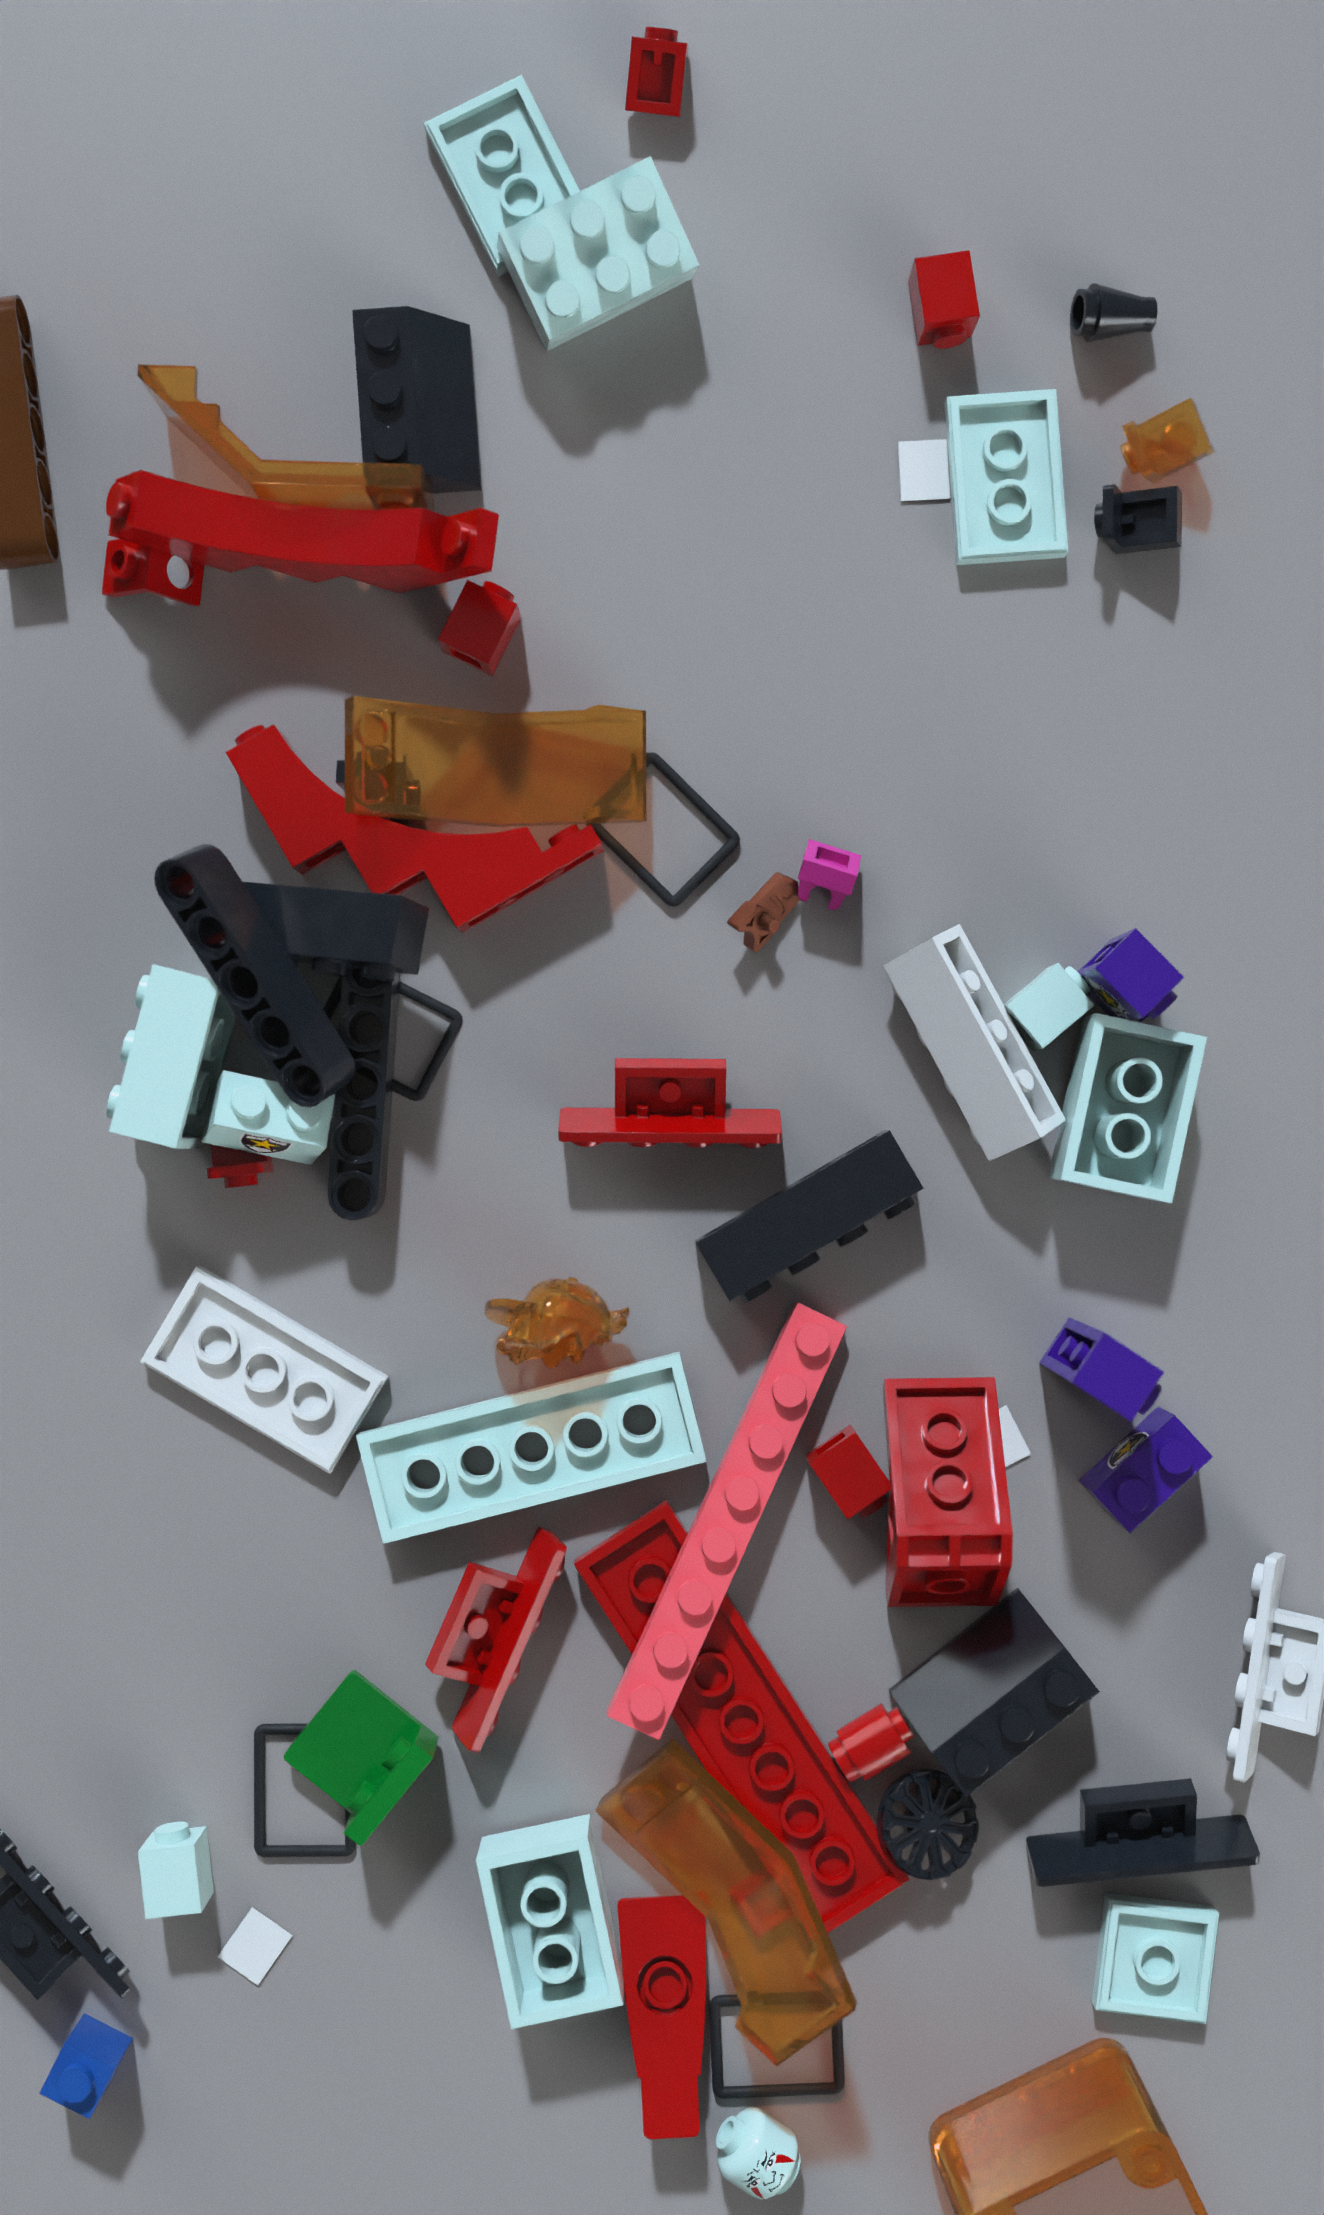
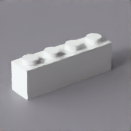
[883,924,1066,1161]

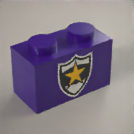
[1078,928,1184,1022]
[1078,1406,1213,1534]

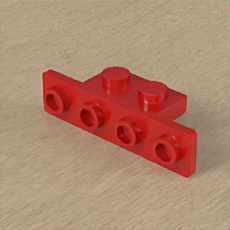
[558,1058,782,1148]
[425,1527,567,1753]

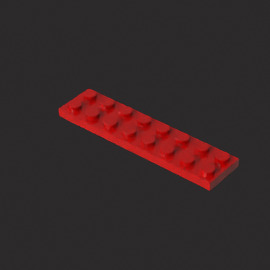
[574,1500,910,1941]

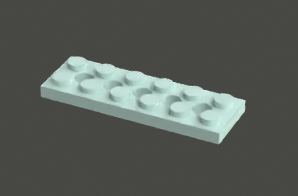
[356,1352,707,1544]

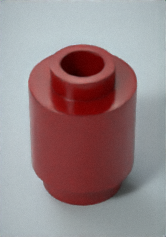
[828,1703,915,1783]

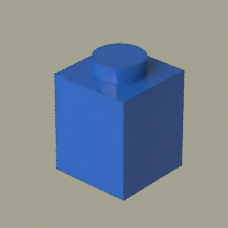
[39,2013,133,2119]

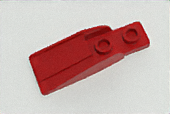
[617,1894,706,2139]

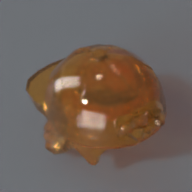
[485,1277,630,1369]

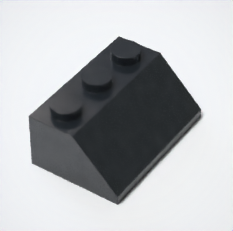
[352,306,482,498]
[889,1588,1100,1798]

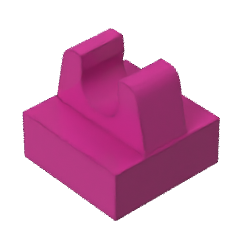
[797,839,861,910]

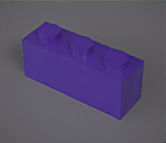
[1039,1317,1164,1422]

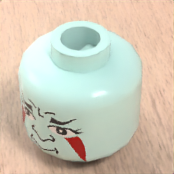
[716,2107,801,2200]

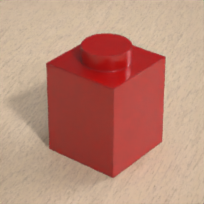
[908,250,980,349]
[438,580,521,677]
[805,1424,891,1520]

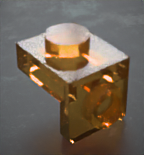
[1120,398,1215,483]

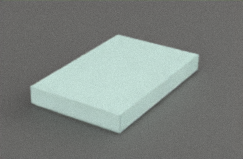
[424,75,580,277]
[944,389,1068,565]

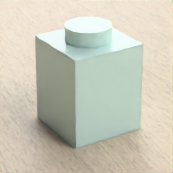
[1004,963,1094,1051]
[138,1822,214,1919]

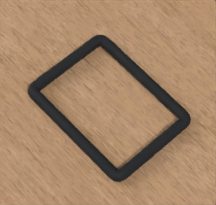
[585,752,740,907]
[323,969,463,1101]
[254,1723,356,1857]
[709,1990,845,2099]

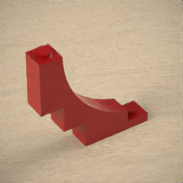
[106,470,499,594]
[225,724,604,933]

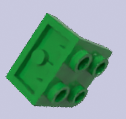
[284,1670,439,1847]

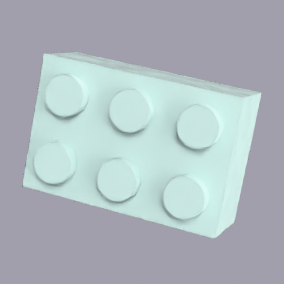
[497,156,700,352]
[106,964,236,1149]
[1048,1013,1207,1203]
[476,1814,624,2029]

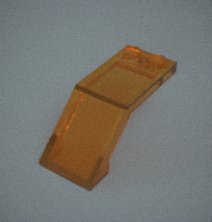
[138,364,434,511]
[345,696,647,827]
[595,1739,857,2067]

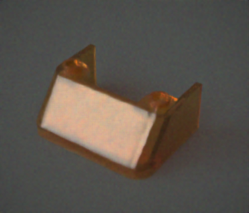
[928,2038,1208,2215]

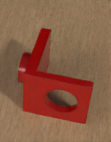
[102,539,204,606]

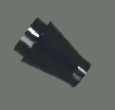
[1070,283,1158,342]

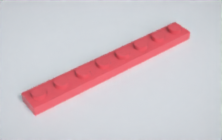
[606,1302,847,1740]

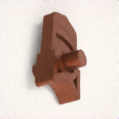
[727,872,800,953]

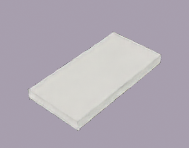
[140,1265,389,1474]

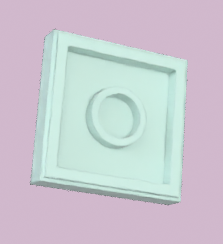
[1092,1892,1219,2024]

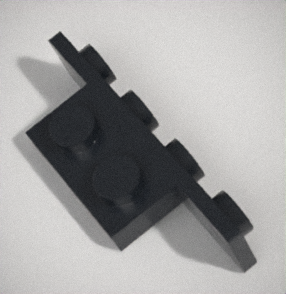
[1026,1778,1260,1887]
[0,1829,131,2000]

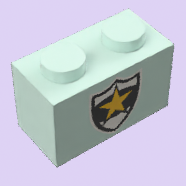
[202,1070,335,1165]

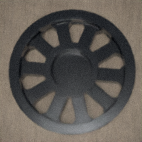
[877,1769,979,1880]

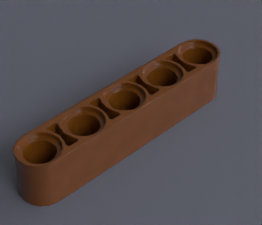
[0,295,59,570]

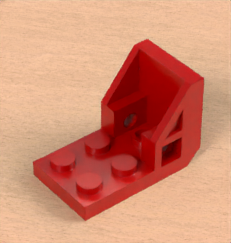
[883,1377,1013,1607]

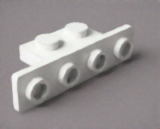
[1226,1552,1324,1783]

